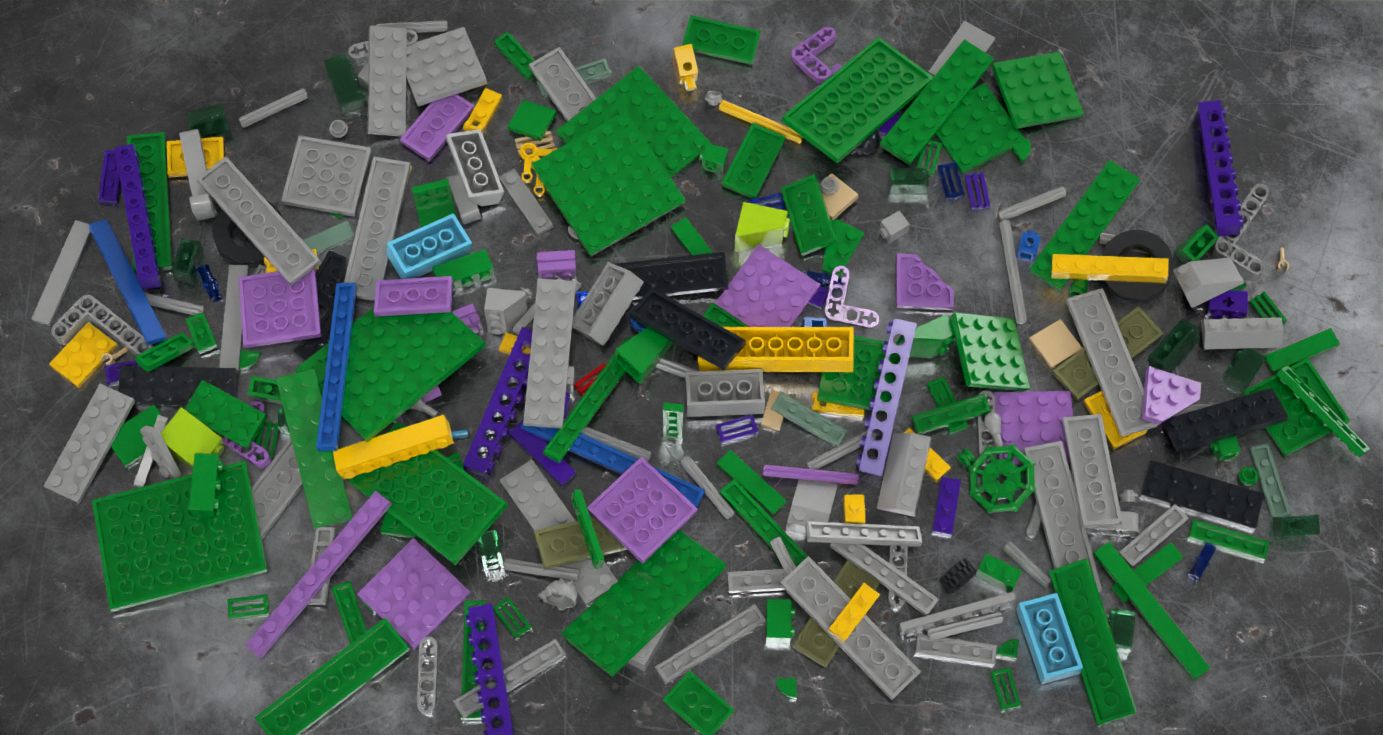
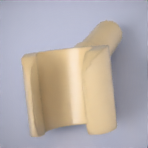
[1276,247,1289,272]
[101,347,128,366]

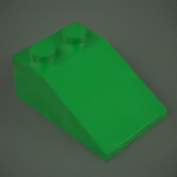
[890,314,956,358]

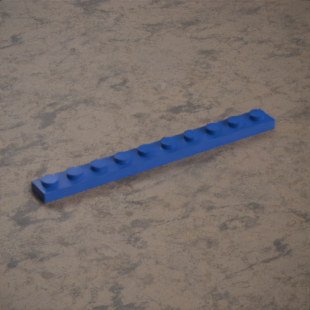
[316,282,357,451]
[521,421,705,508]

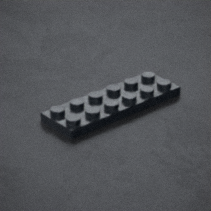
[615,252,729,300]
[629,288,746,370]
[118,366,237,406]
[1163,388,1288,453]
[1140,460,1264,531]

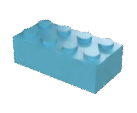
[386,213,472,279]
[1016,593,1083,685]

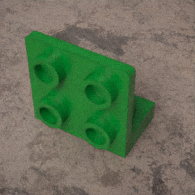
[411,179,458,228]

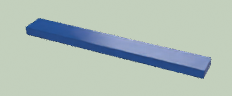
[89,219,166,345]

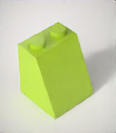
[734,202,790,252]
[161,408,225,470]

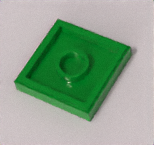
[507,99,557,141]

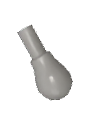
[409,399,438,418]
[984,412,1003,447]

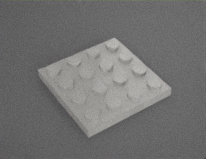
[406,27,487,107]
[281,135,372,217]

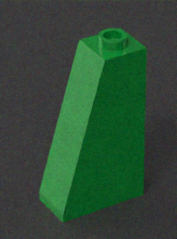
[615,327,674,384]

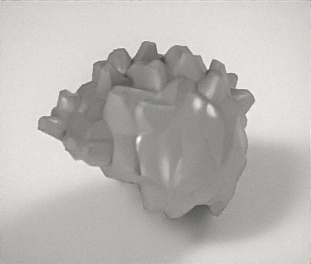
[538,578,578,611]

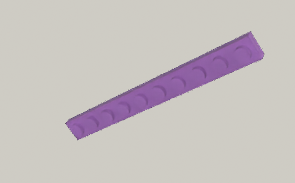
[246,491,392,659]

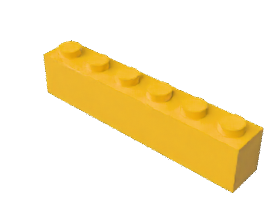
[1051,254,1169,283]
[333,415,454,480]

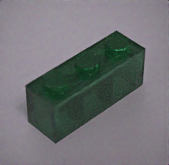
[324,54,366,114]
[1148,318,1199,373]

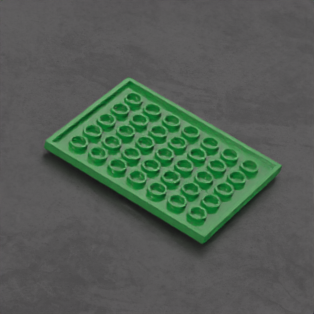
[294,307,486,442]
[92,461,268,612]

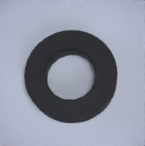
[212,200,283,268]
[1102,230,1173,303]

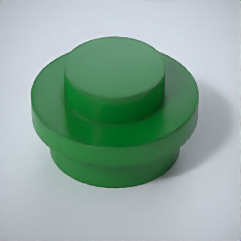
[1238,467,1258,486]

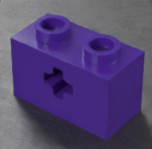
[1206,290,1248,319]

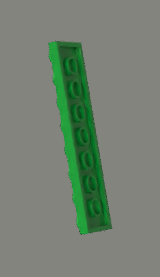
[880,39,994,166]
[127,132,173,273]
[1029,160,1141,291]
[276,369,352,530]
[1049,558,1138,725]
[254,618,410,735]

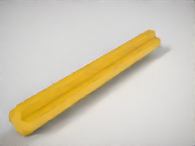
[719,100,803,143]

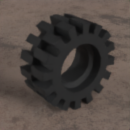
[939,558,977,594]

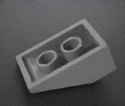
[1173,257,1244,308]
[786,479,838,535]

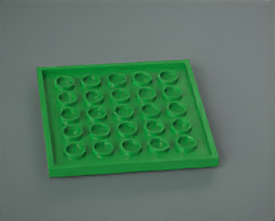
[556,66,712,179]
[531,111,686,257]

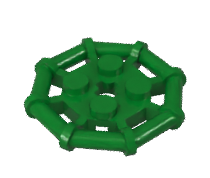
[968,444,1037,514]

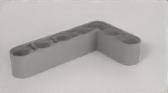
[179,129,217,221]
[1211,184,1269,281]
[51,295,153,356]

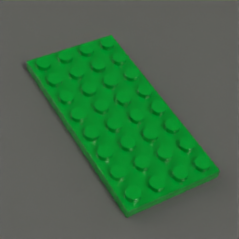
[782,37,934,163]
[346,422,508,566]
[561,530,727,677]

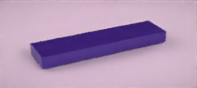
[509,420,576,487]

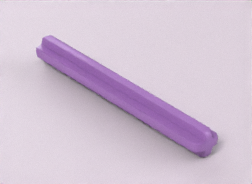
[762,465,859,485]

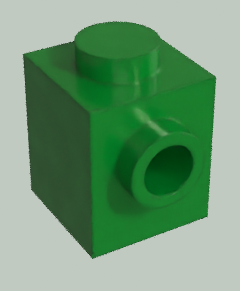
[699,143,728,173]
[1210,436,1241,462]

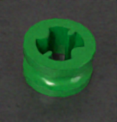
[956,448,976,468]

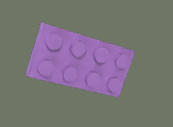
[400,94,475,162]
[374,276,453,316]

